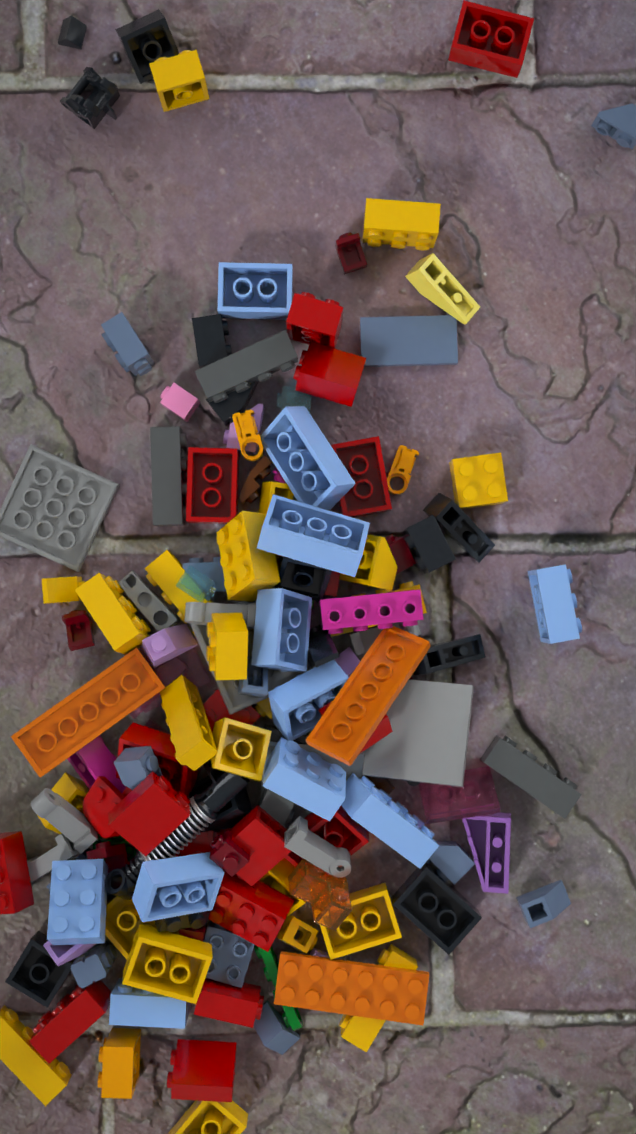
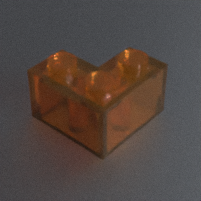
[288,858,352,931]

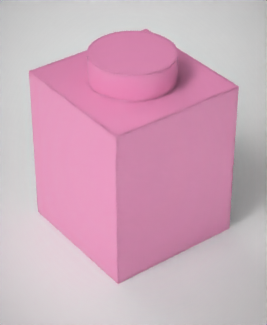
[160,383,200,422]

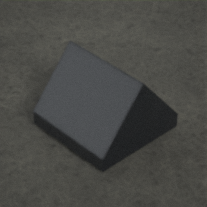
[58,15,87,50]

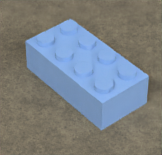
[261,406,356,511]
[257,494,370,577]
[341,773,439,869]

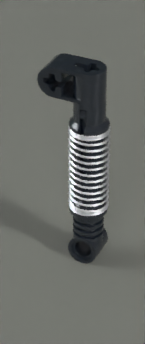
[105,759,250,900]

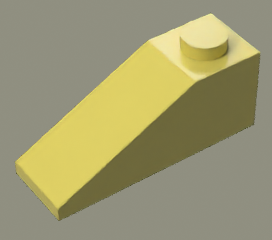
[405,253,480,325]

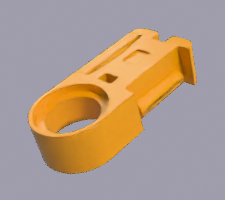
[232,410,264,461]
[387,445,419,495]

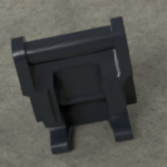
[60,67,120,129]

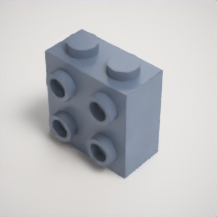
[101,312,155,376]
[204,920,254,988]

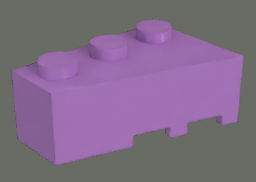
[461,810,511,894]

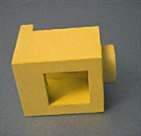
[276,915,318,954]

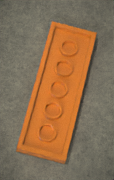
[306,626,431,766]
[11,648,166,778]
[274,951,429,1026]

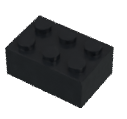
[391,863,482,955]

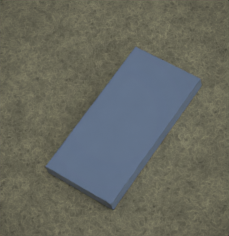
[360,315,458,367]

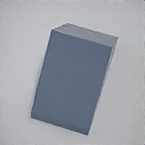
[238,656,268,697]
[254,1001,300,1055]

